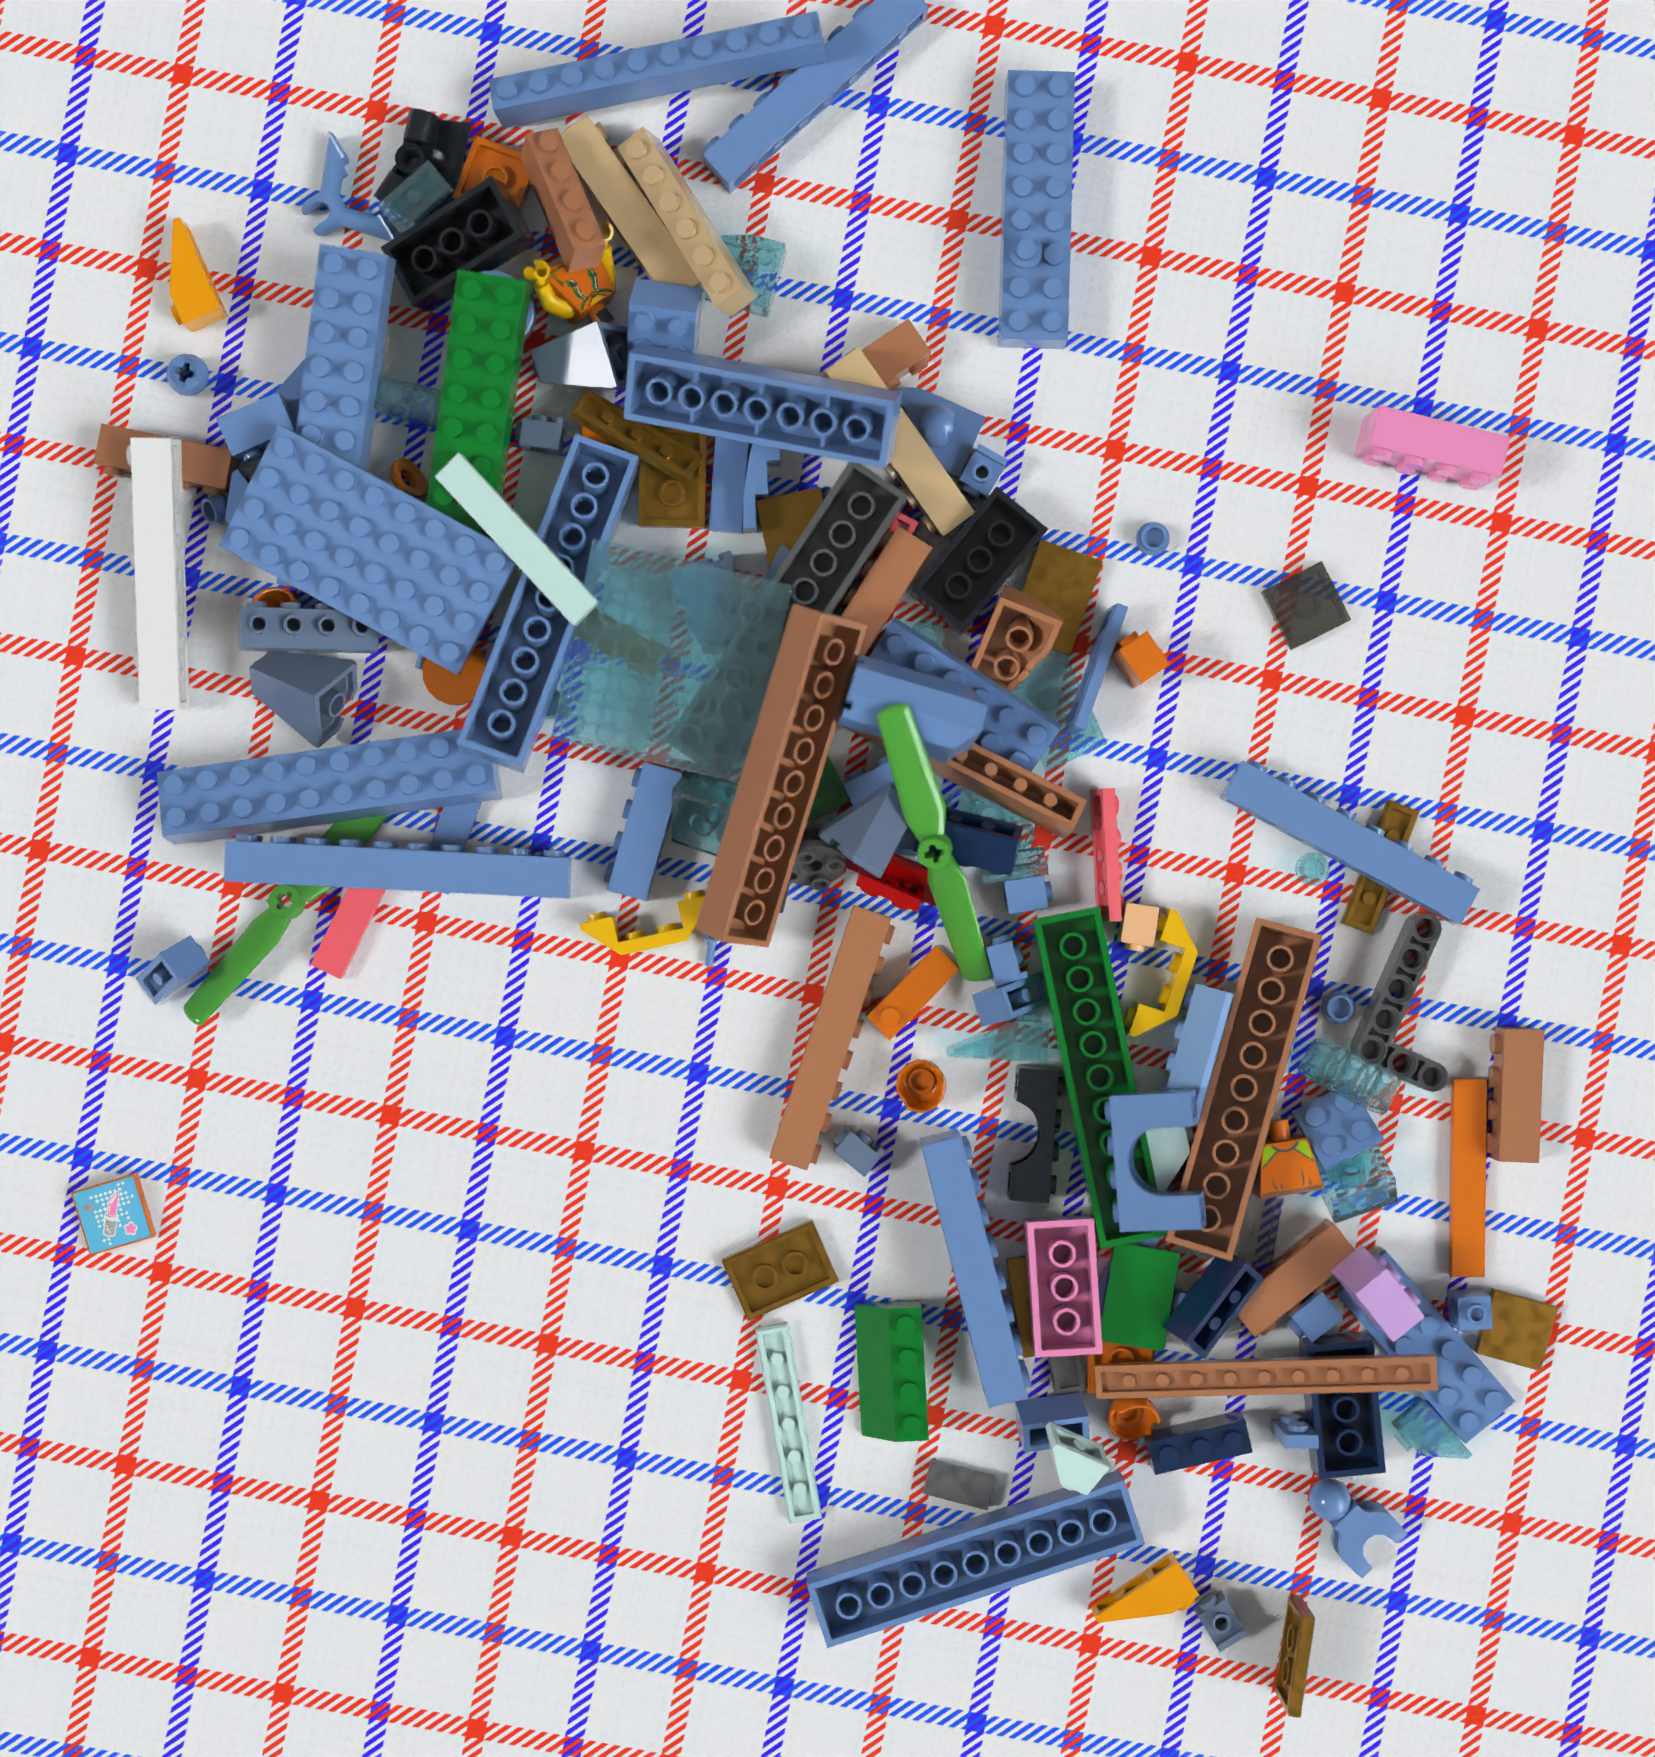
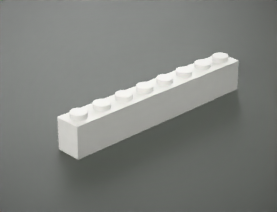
[126,438,189,710]

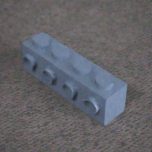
[238,601,379,654]

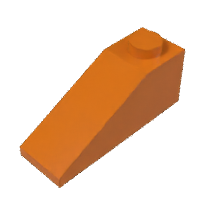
[866,946,959,1040]

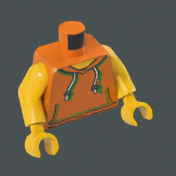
[523,222,616,325]

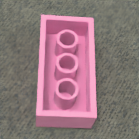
[1354,405,1511,490]
[1023,1215,1103,1358]

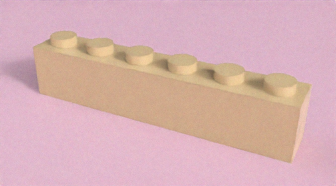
[560,115,704,290]
[617,126,758,317]
[822,346,975,537]

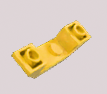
[580,889,704,955]
[1123,908,1198,1037]

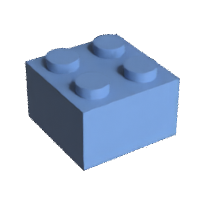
[627,278,702,357]

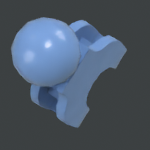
[1309,1478,1407,1578]

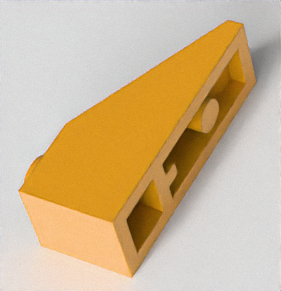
[170,217,228,332]
[1091,1552,1199,1623]

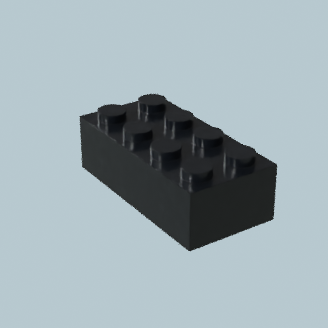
[381,176,536,312]
[910,486,1048,636]

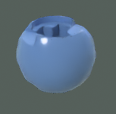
[166,354,209,396]
[920,405,955,448]

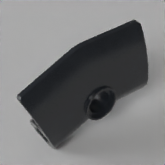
[373,108,471,225]

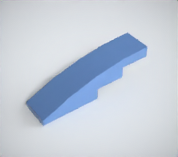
[743,444,781,533]

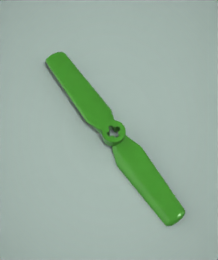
[877,703,992,982]
[183,815,389,1025]

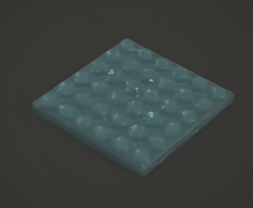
[551,539,793,783]

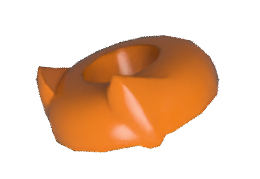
[390,458,428,498]

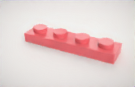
[1090,788,1125,922]

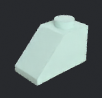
[1146,1127,1194,1191]
[1045,1422,1110,1495]

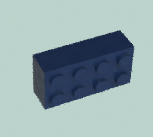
[1298,1332,1386,1479]

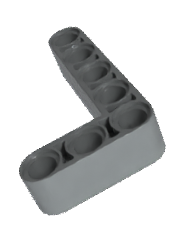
[1350,913,1448,1092]

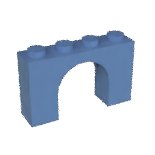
[1105,1089,1206,1232]

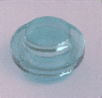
[912,619,943,646]
[1295,853,1329,886]

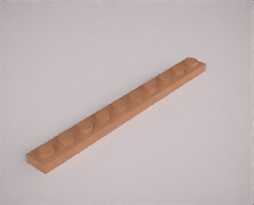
[1094,1353,1438,1399]

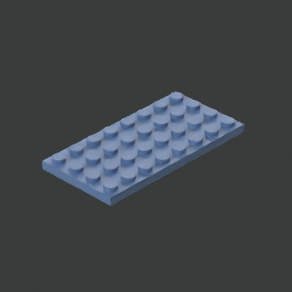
[219,424,516,675]

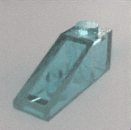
[945,1013,1049,1063]

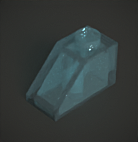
[1391,1397,1473,1459]

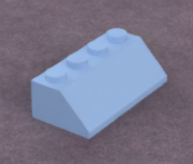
[1159,983,1235,1124]

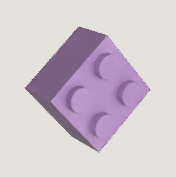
[1331,1245,1425,1343]

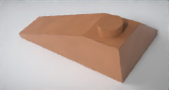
[971,584,1063,692]

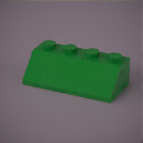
[854,1299,929,1442]

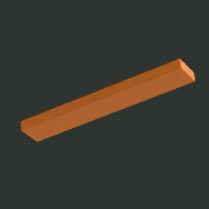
[1449,1078,1487,1277]

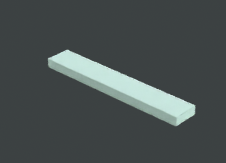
[435,453,600,626]
[755,1322,822,1524]

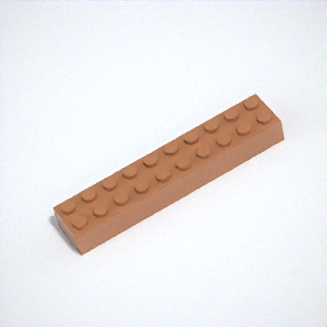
[695,603,867,947]
[1165,917,1322,1261]

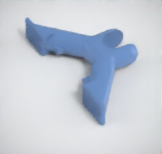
[302,131,397,241]

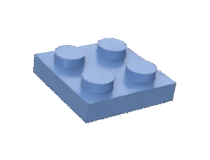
[1291,1082,1384,1172]

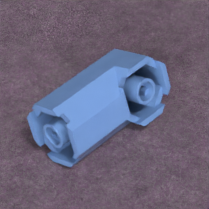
[838,654,988,763]

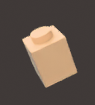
[1116,902,1160,952]

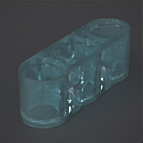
[945,787,1035,848]
[1298,1039,1401,1114]

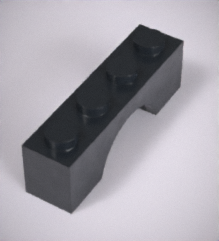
[1007,1065,1064,1203]

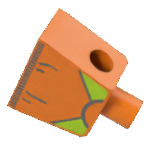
[1254,1118,1324,1199]

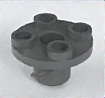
[789,828,846,890]

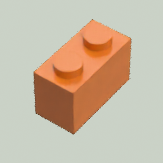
[1111,631,1170,688]

